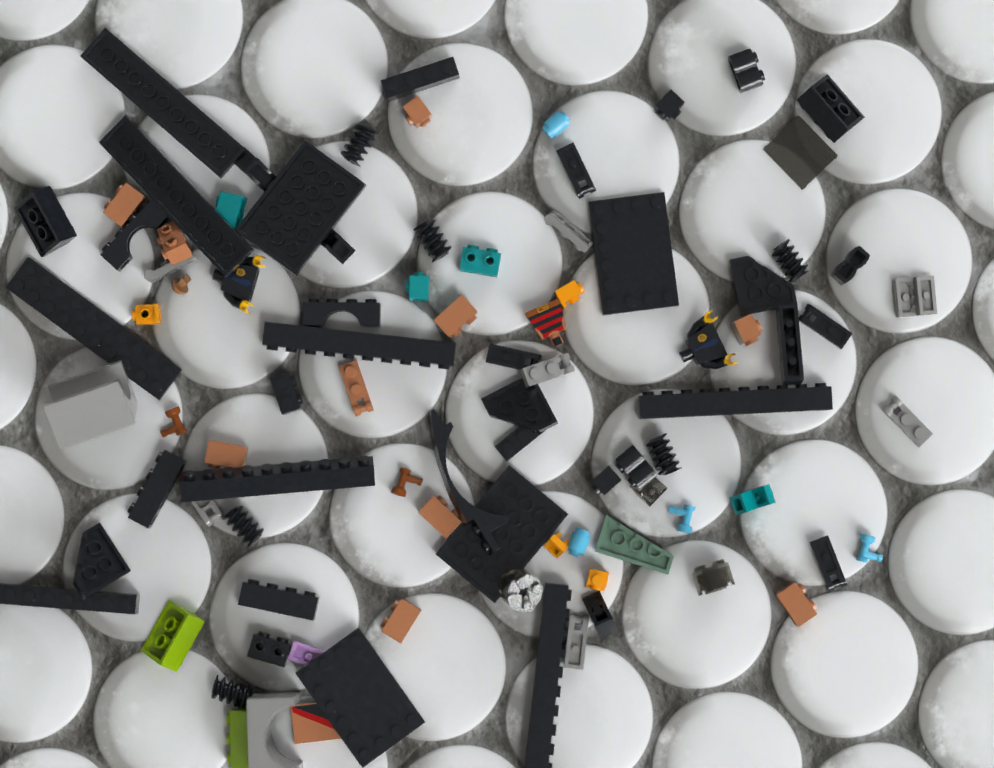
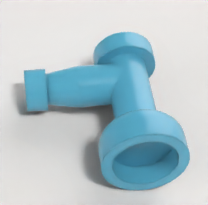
[669,505,696,534]
[856,534,883,563]

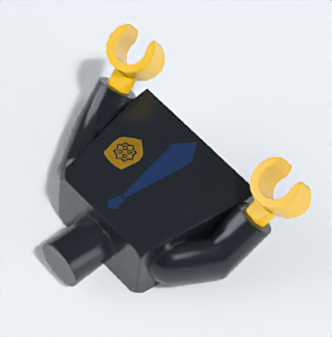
[212,255,266,314]
[679,310,738,369]

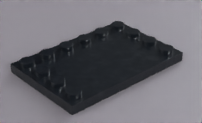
[235,140,366,276]
[588,192,679,316]
[436,465,568,603]
[295,628,425,768]

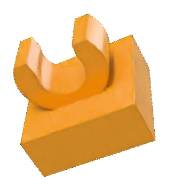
[543,532,569,558]

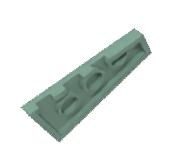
[595,515,674,574]

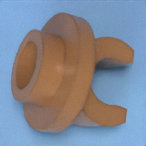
[171,274,191,295]

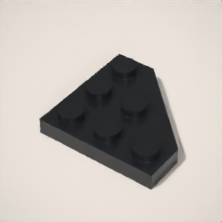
[729,256,798,316]
[481,378,558,432]
[73,523,131,600]

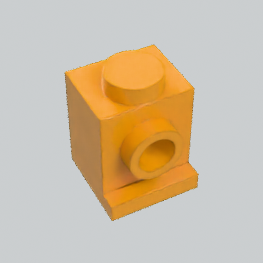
[554,280,585,309]
[132,304,161,326]
[585,568,609,591]

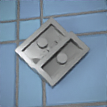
[892,276,937,318]

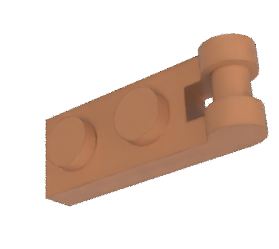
[339,360,374,417]

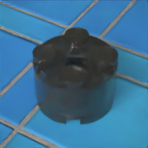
[692,559,735,596]
[498,568,543,612]

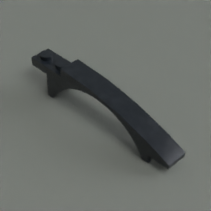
[235,147,356,265]
[428,409,510,556]

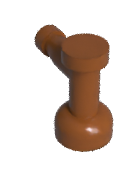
[160,406,188,438]
[391,468,423,497]

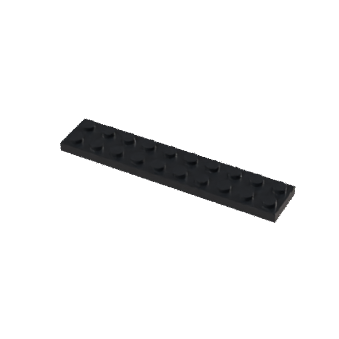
[80,28,247,179]
[99,115,254,278]
[5,257,182,401]

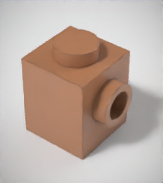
[403,96,432,128]

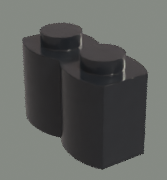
[728,48,765,94]
[831,246,870,285]
[615,445,657,489]

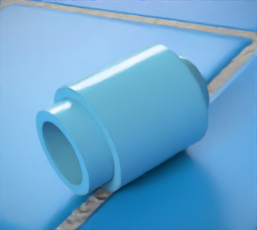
[541,111,570,139]
[567,528,590,558]

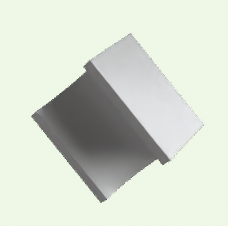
[43,360,137,450]
[247,692,303,768]

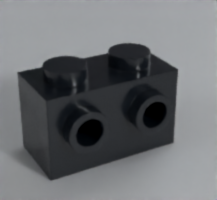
[270,372,303,415]
[247,631,292,667]

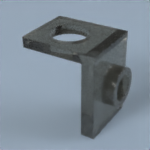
[630,477,667,507]

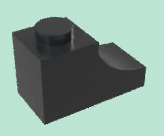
[582,591,618,639]

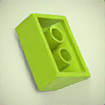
[140,600,205,672]
[226,708,249,768]

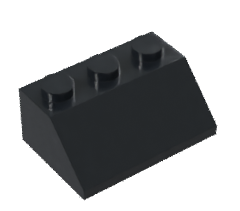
[797,74,865,143]
[14,186,77,258]

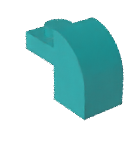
[729,484,775,516]

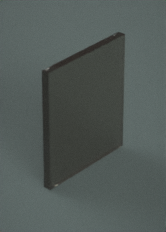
[763,115,838,190]

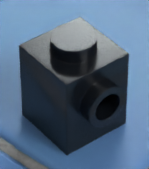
[654,90,685,121]
[591,466,621,495]

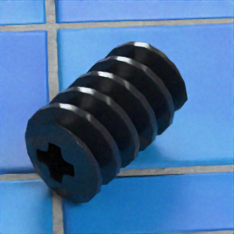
[340,124,378,167]
[413,220,452,263]
[772,239,810,282]
[646,433,682,476]
[222,505,264,547]
[212,675,254,709]

